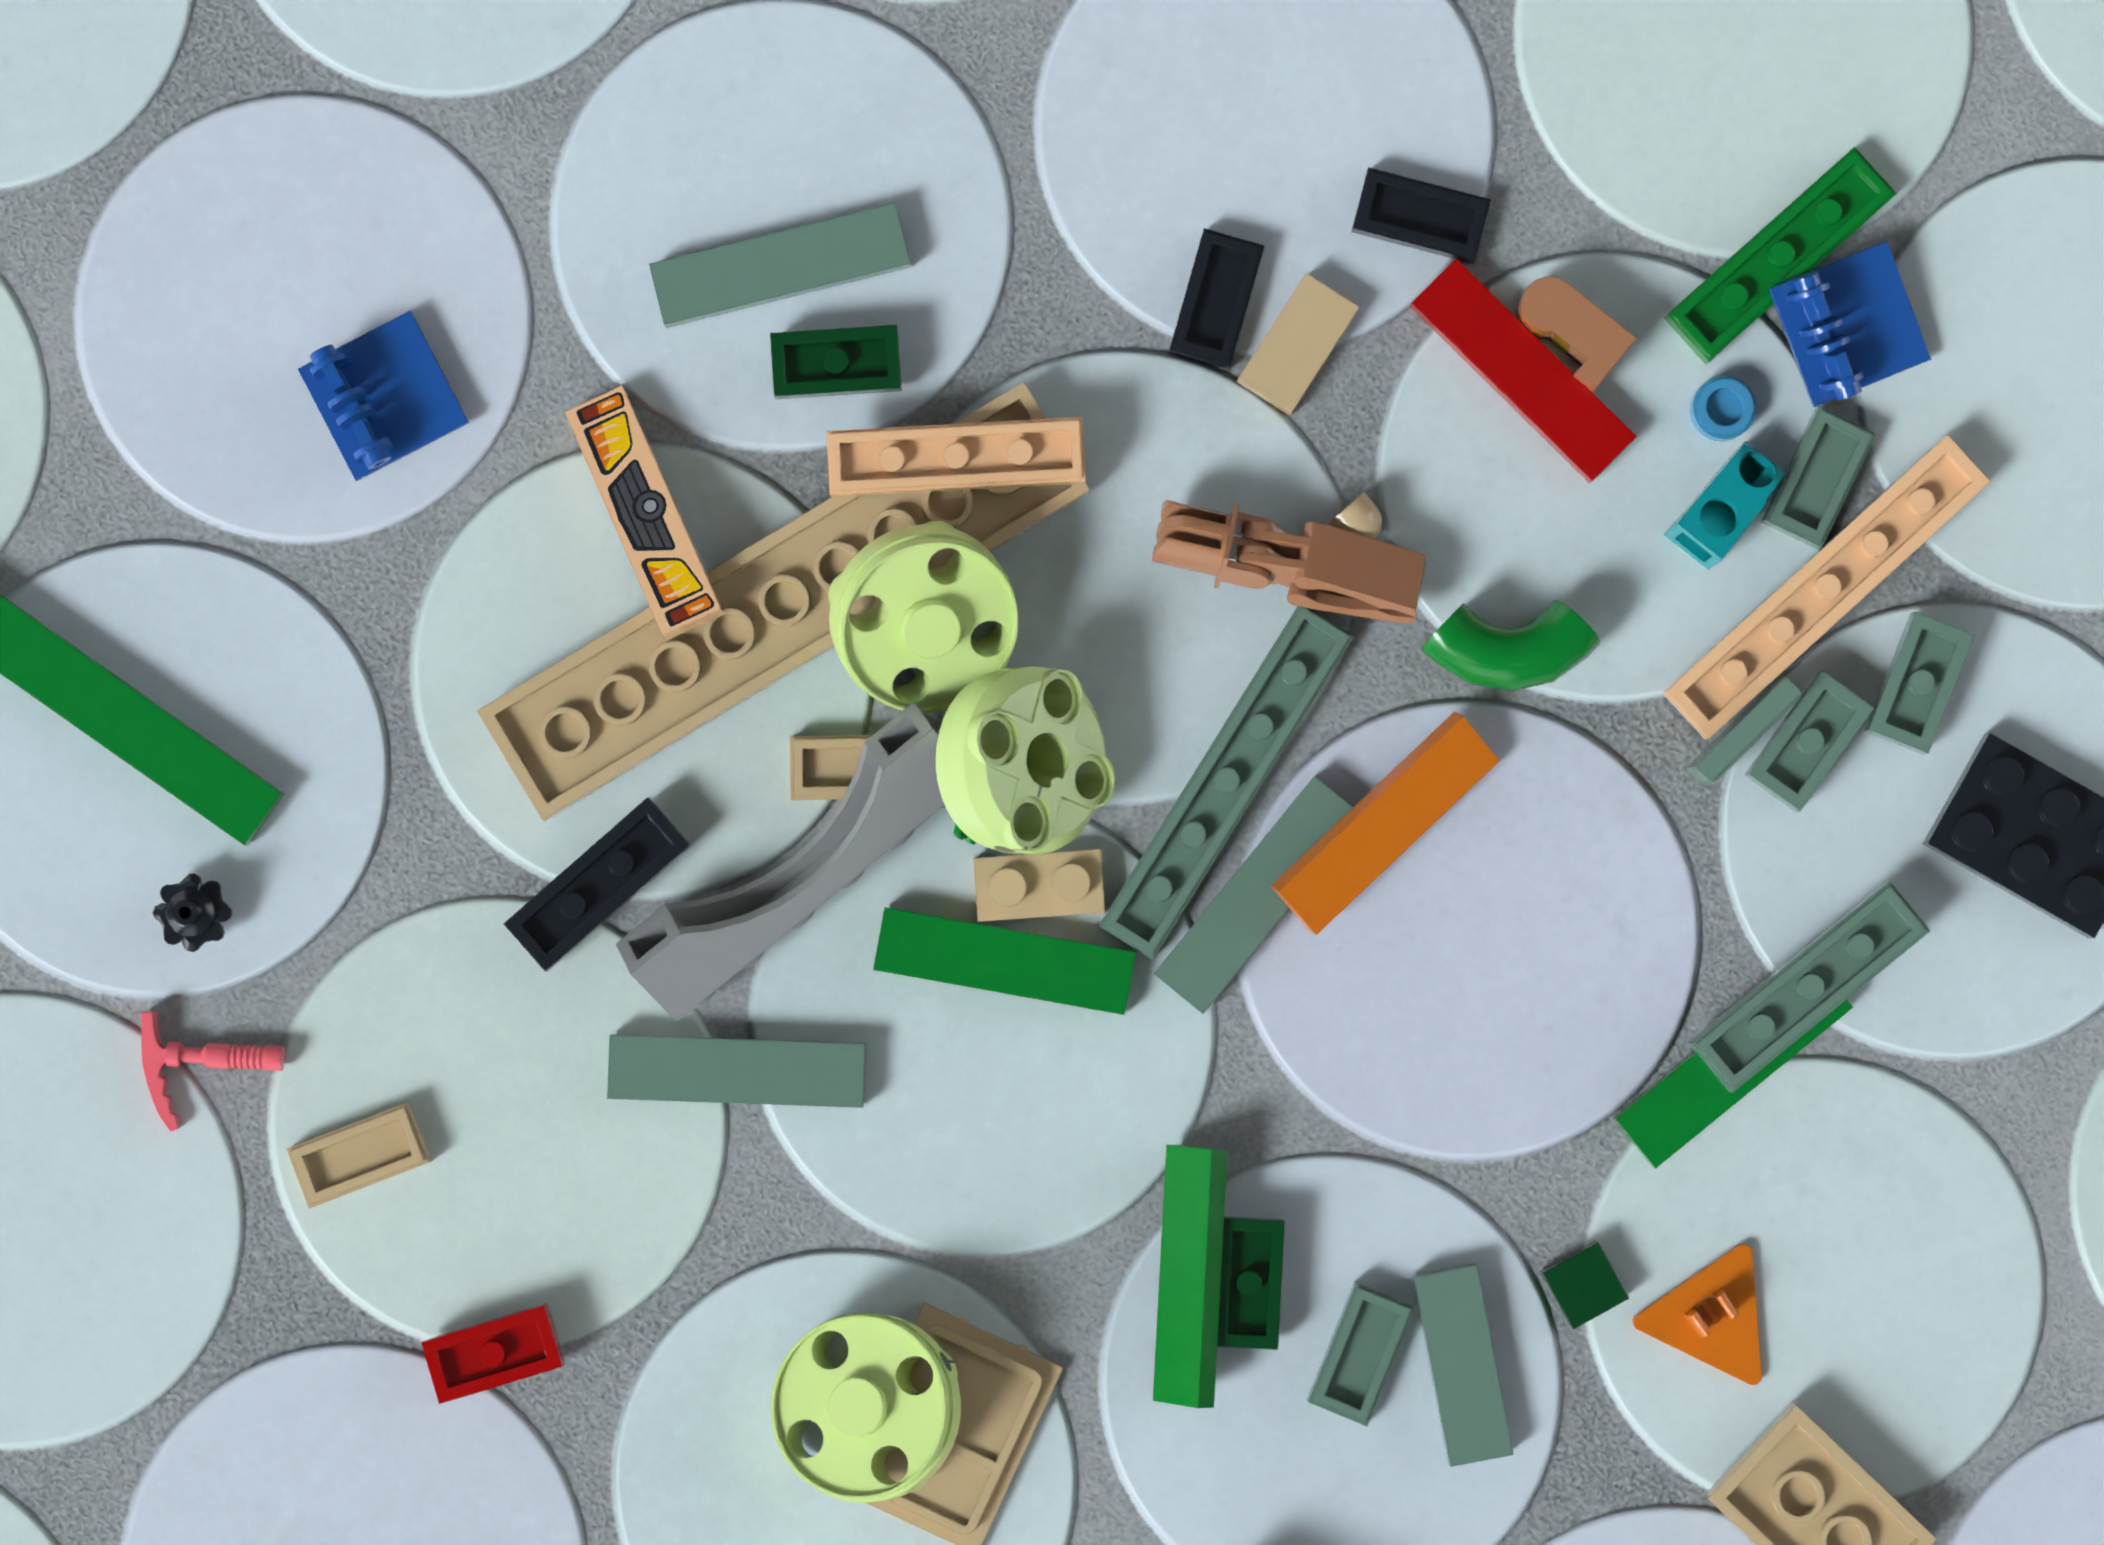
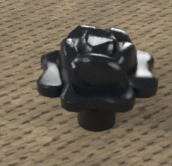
[152,873,233,952]

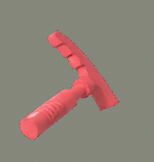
[141,1011,285,1131]

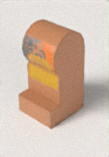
[1517,276,1637,393]

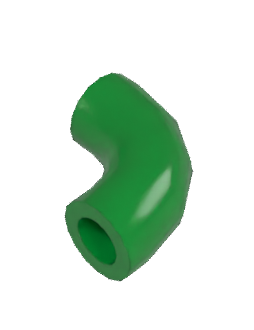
[1421,600,1601,691]

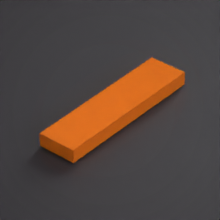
[1271,712,1500,935]

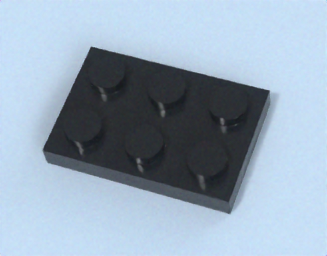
[1922,733,2104,938]

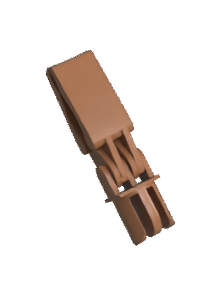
[1152,500,1426,625]

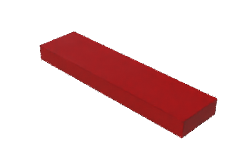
[1410,259,1637,484]

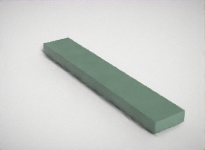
[1099,606,1354,960]

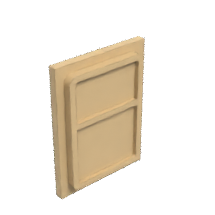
[865,1302,1063,1545]

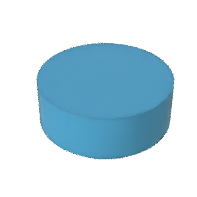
[1690,376,1757,441]

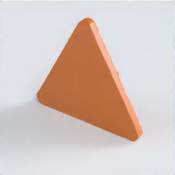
[1632,1244,1762,1385]

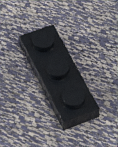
[504,797,692,972]

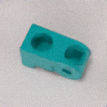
[1664,441,1785,570]

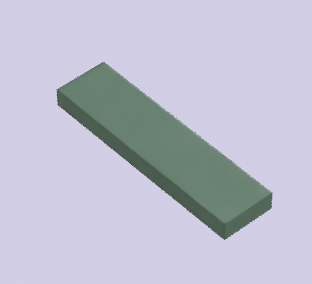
[649,203,911,328]
[1153,776,1353,1014]
[1688,881,1930,1093]
[607,1034,866,1108]

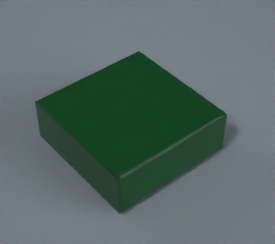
[1540,1241,1629,1329]

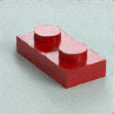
[421,1303,565,1404]

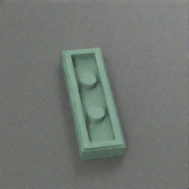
[1412,1263,1514,1467]

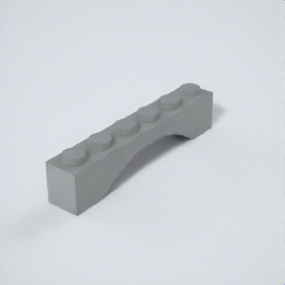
[616,702,946,1022]

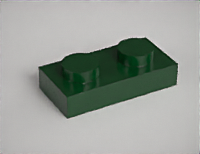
[770,325,902,400]
[1217,1216,1285,1350]

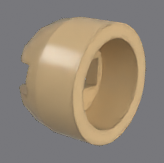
[1326,492,1382,539]

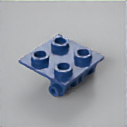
[1769,241,1931,407]
[298,311,469,481]

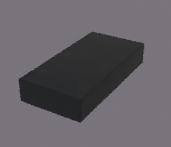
[1351,167,1491,264]
[1169,228,1265,370]

